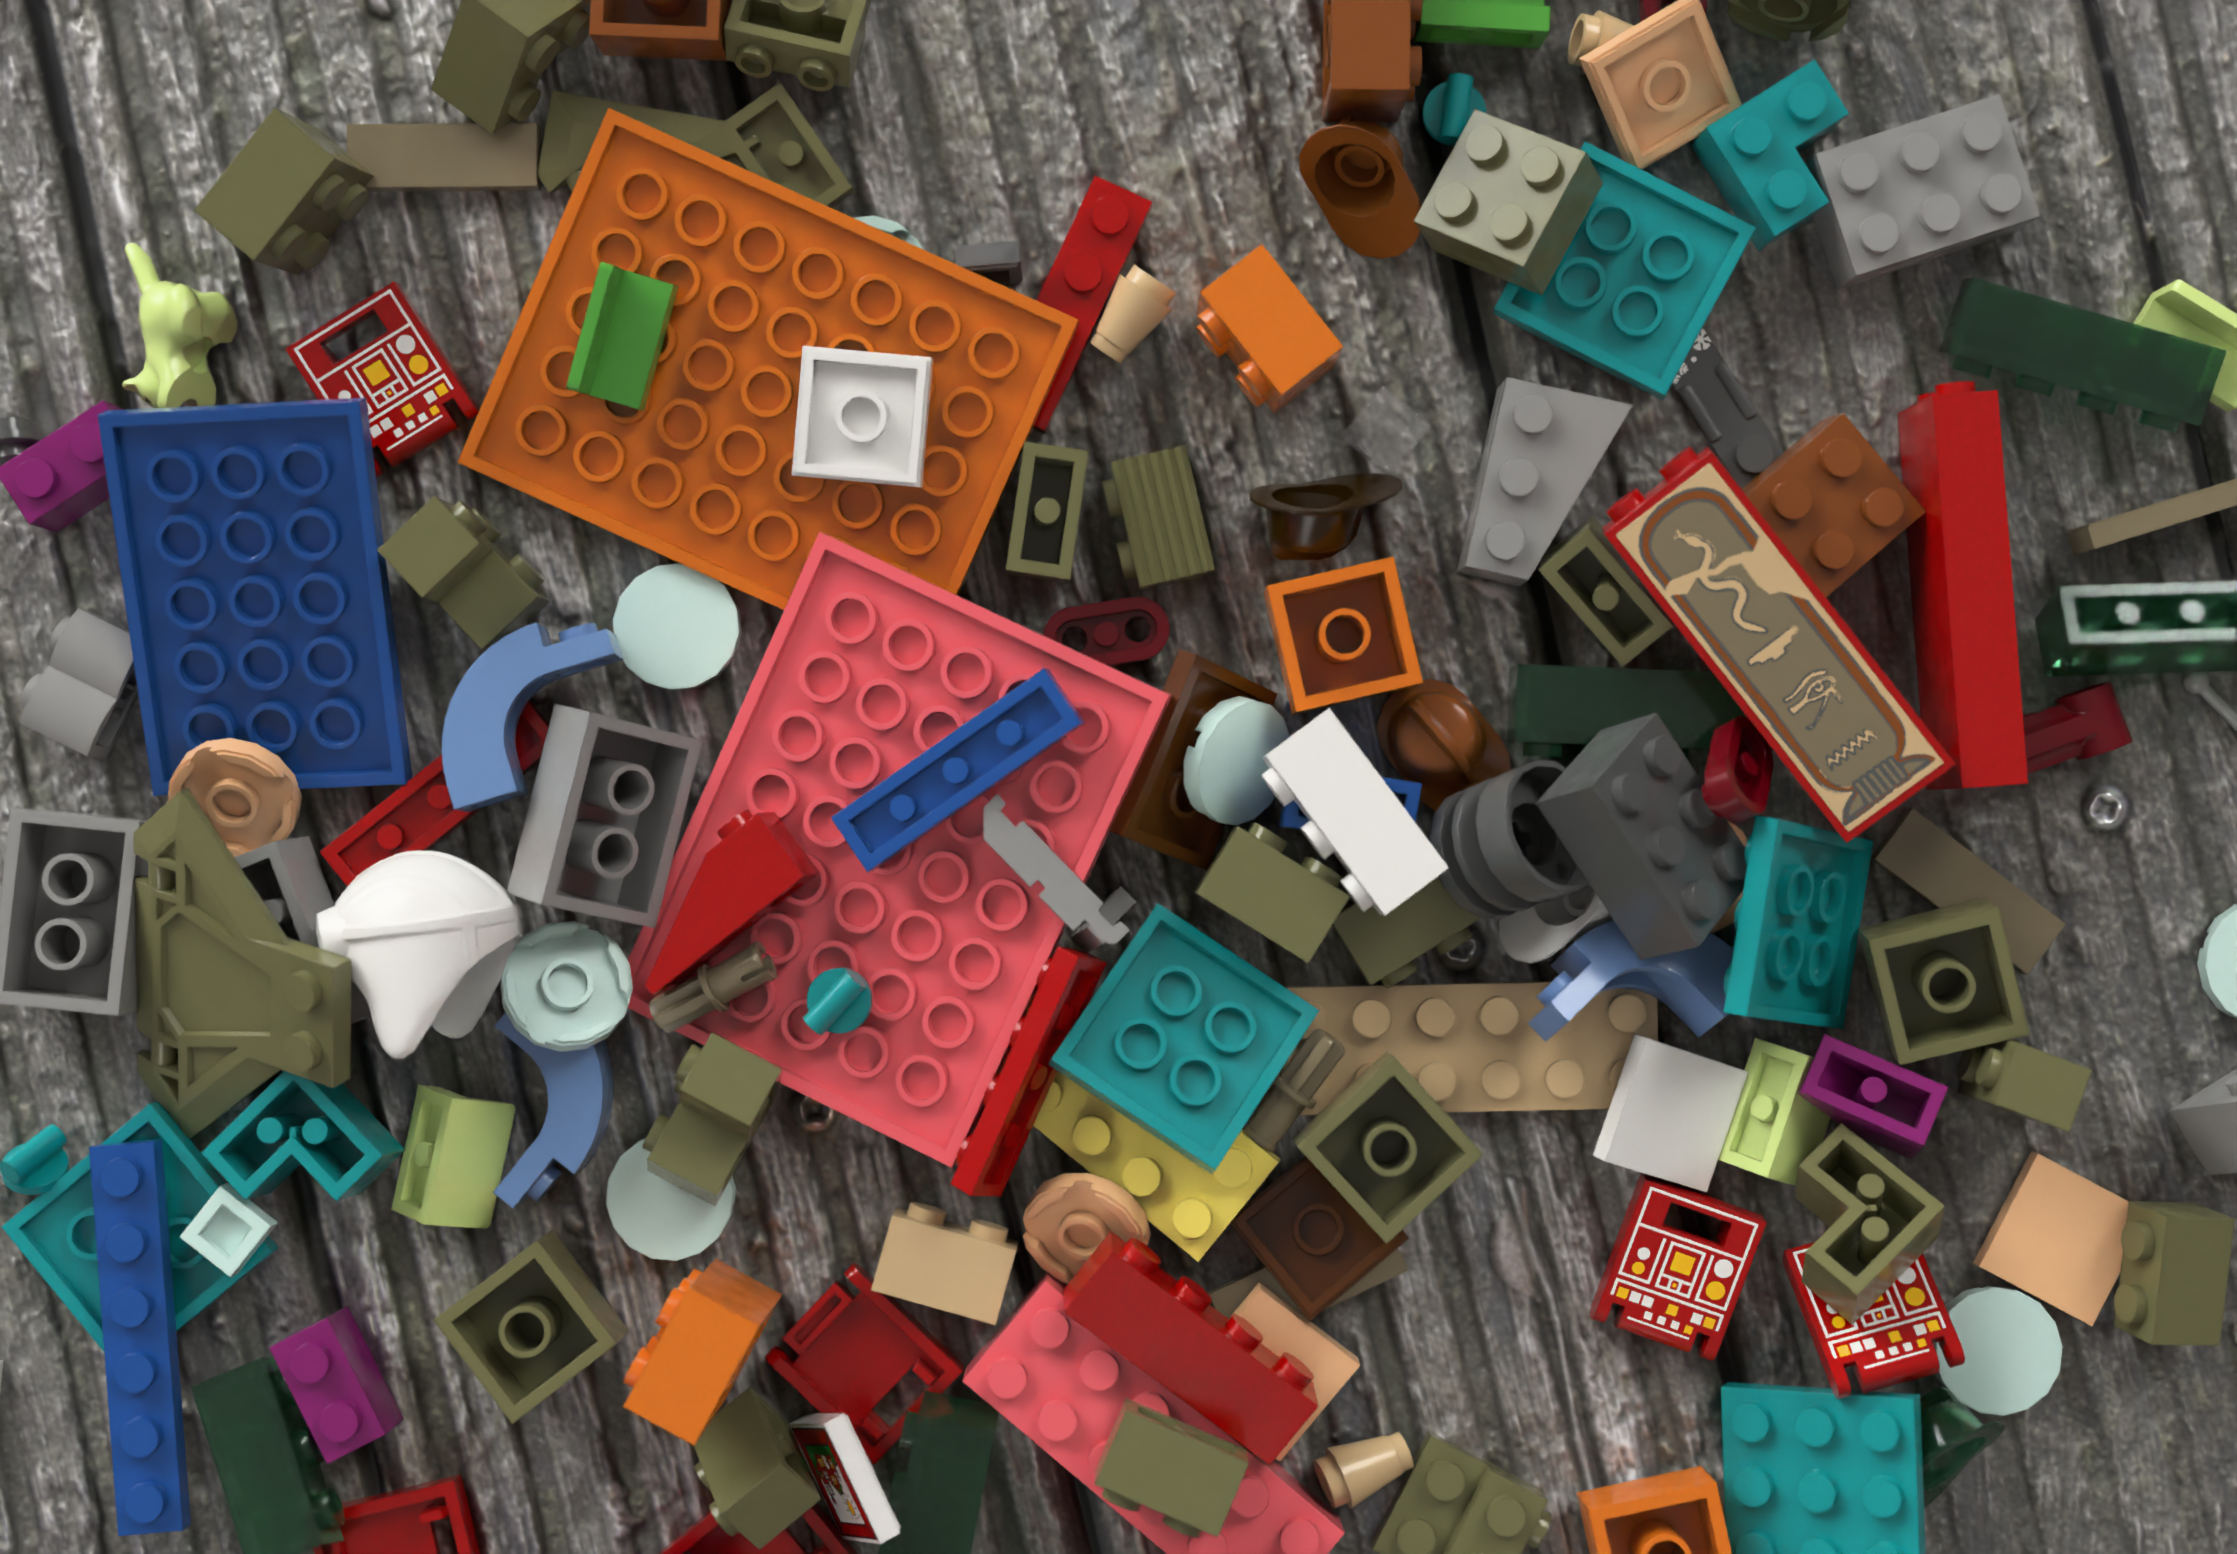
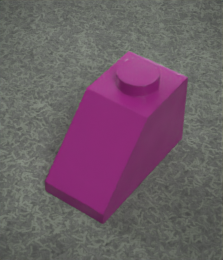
[1799,1034,1948,1160]

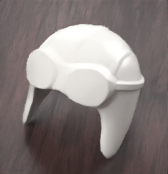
[316,850,524,1059]

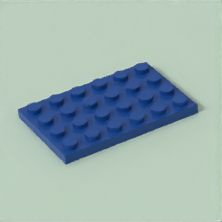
[97,398,412,796]

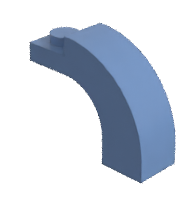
[442,622,623,813]
[1528,920,1734,1042]
[493,1012,614,1208]

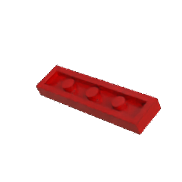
[1033,175,1152,434]
[320,700,549,887]
[950,946,1107,1197]

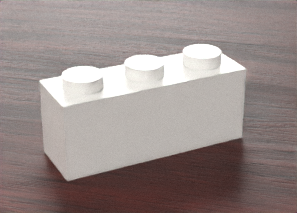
[1261,708,1449,916]

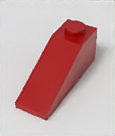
[645,810,820,995]

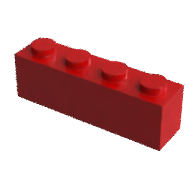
[1063,1231,1319,1465]

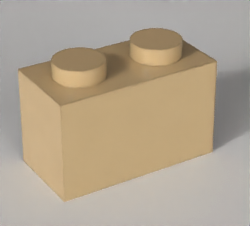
[871,1202,1019,1325]

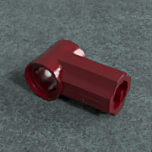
[2023,681,2133,774]

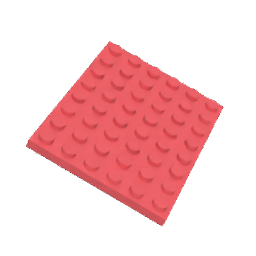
[627,532,1172,1168]

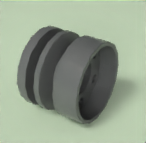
[1429,760,1589,919]

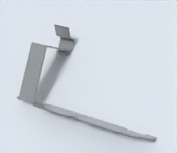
[983,794,1136,952]

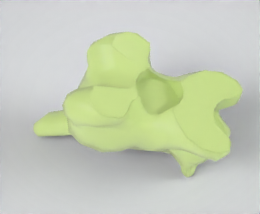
[122,242,238,408]

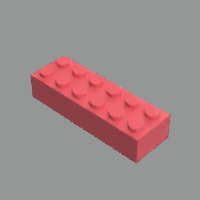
[962,1272,1345,1554]

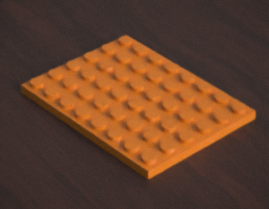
[457,107,1080,610]

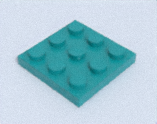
[1493,142,1756,401]
[1724,816,1873,1029]
[1048,903,1320,1174]
[1,1101,279,1351]
[1721,1382,1926,1554]

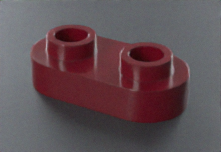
[1043,597,1170,667]
[1702,716,1774,825]

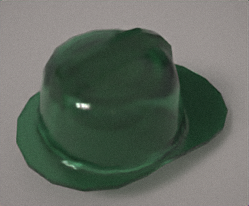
[1920,1387,2005,1508]

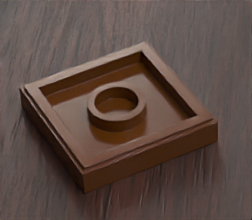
[1230,1156,1409,1322]

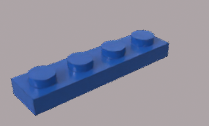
[831,668,1085,872]

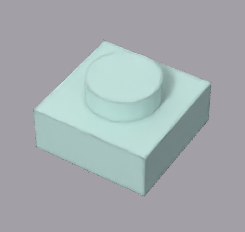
[180,1183,278,1277]

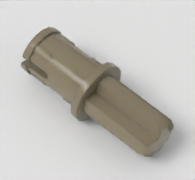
[649,941,777,1032]
[1242,1029,1345,1152]

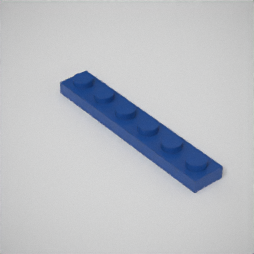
[89,1139,191,1536]

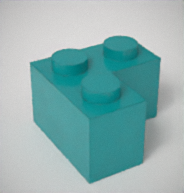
[1691,59,1849,252]
[201,1071,405,1201]

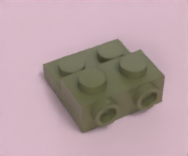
[724,0,872,92]
[1370,1431,1552,1554]

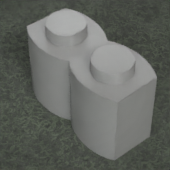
[20,608,138,760]

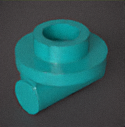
[1422,73,1486,146]
[803,967,873,1035]
[0,1124,69,1195]

